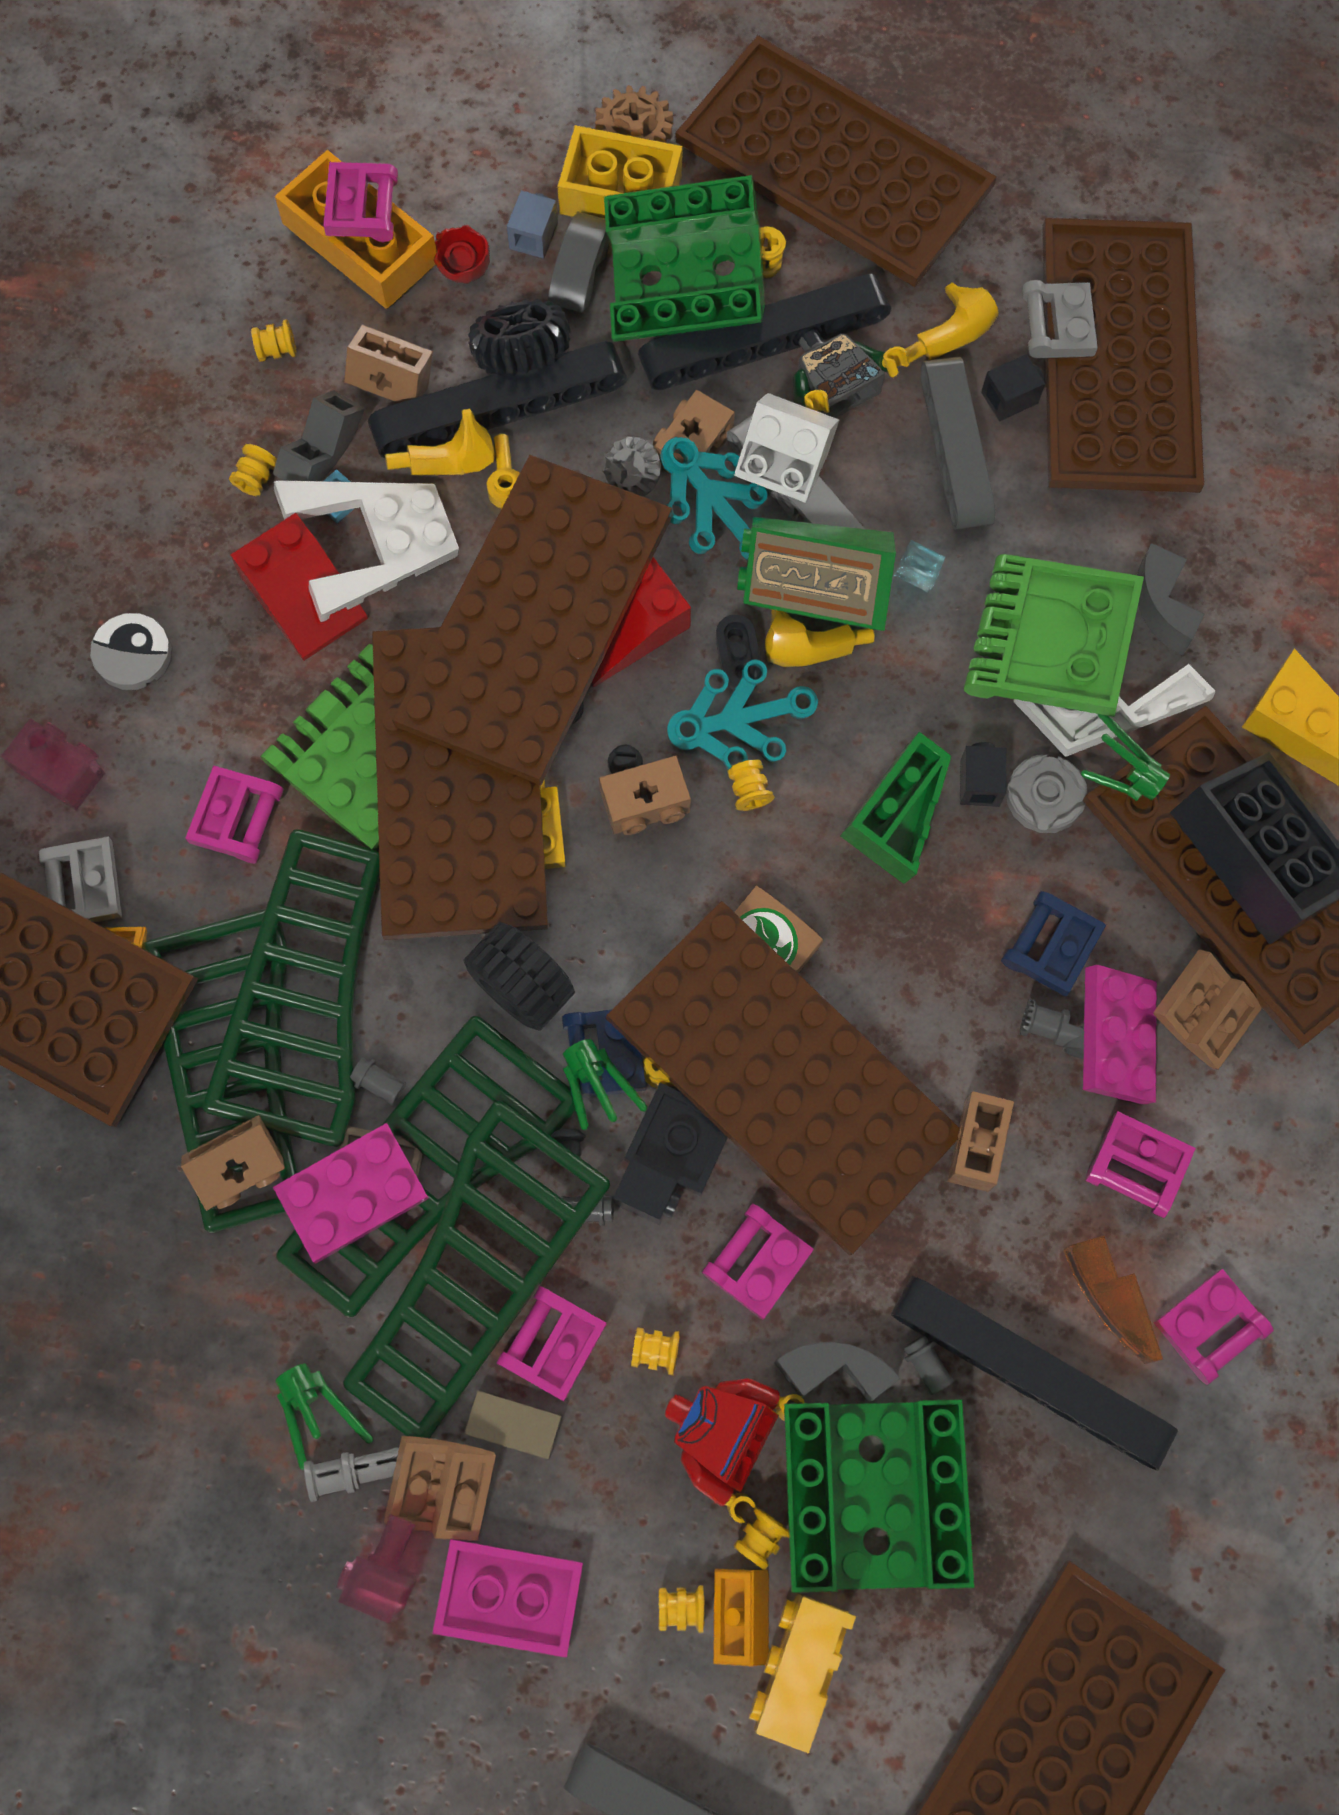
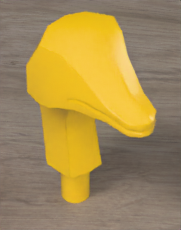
[905,283,998,363]
[385,409,495,475]
[765,609,875,667]

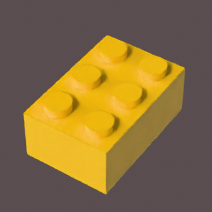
[558,125,682,218]

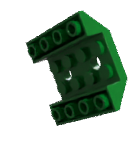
[604,175,765,342]
[784,1400,974,1592]

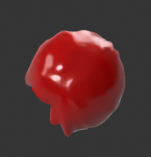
[434,224,490,284]

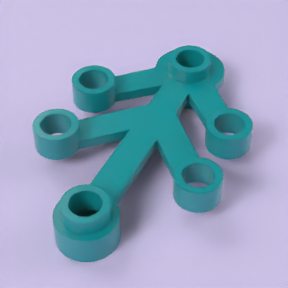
[660,437,768,561]
[667,660,818,770]

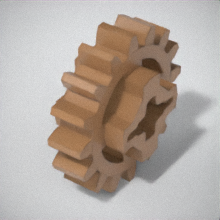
[595,85,673,143]

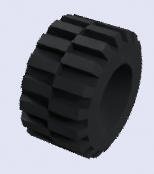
[464,922,575,1031]

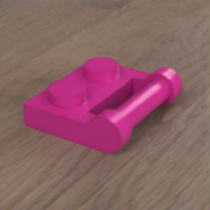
[324,162,398,242]
[185,765,284,864]
[1085,1111,1196,1218]
[701,1203,814,1320]
[1154,1269,1274,1385]
[496,1286,607,1402]

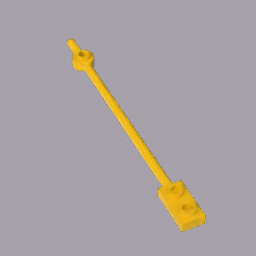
[487,434,566,869]

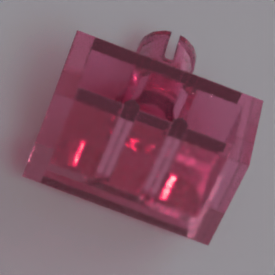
[1,718,105,811]
[337,1514,419,1624]

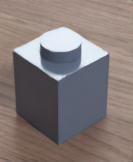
[507,191,558,259]

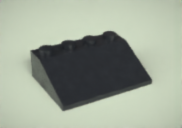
[1170,752,1339,944]

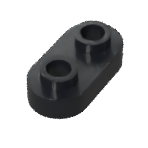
[716,615,762,691]

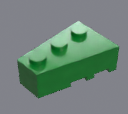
[840,732,952,884]

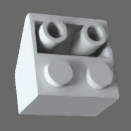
[734,393,839,503]

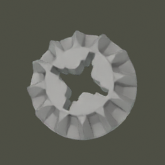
[602,436,661,497]

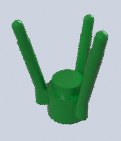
[1081,714,1170,801]
[563,1039,648,1130]
[275,1363,373,1470]

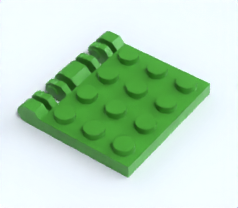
[964,554,1144,717]
[260,644,379,851]

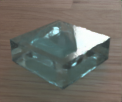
[895,540,945,593]

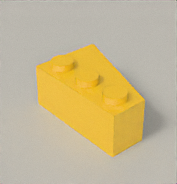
[1242,648,1339,786]
[749,1593,856,1753]

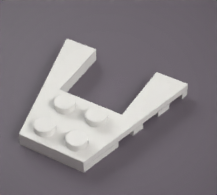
[274,481,459,622]
[1014,664,1216,757]

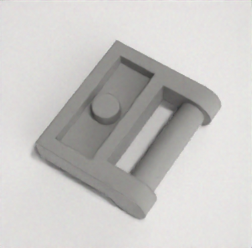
[1022,280,1097,358]
[39,836,122,922]

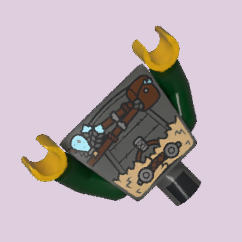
[793,329,910,418]

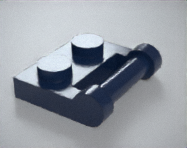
[1001,891,1107,997]
[562,1009,646,1099]

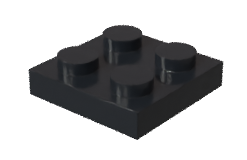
[624,1082,728,1196]

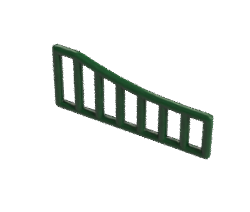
[203,829,380,1147]
[143,909,298,1233]
[276,1016,576,1318]
[343,1101,610,1439]

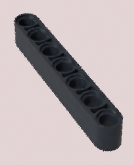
[638,274,891,390]
[368,341,627,458]
[891,1276,1178,1471]

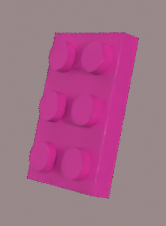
[1083,965,1157,1105]
[273,1123,429,1264]
[432,1539,583,1658]

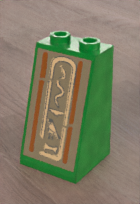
[737,517,896,631]

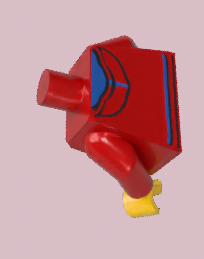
[665,1378,804,1523]

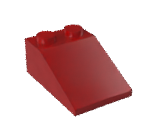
[230,513,368,661]
[591,557,691,688]

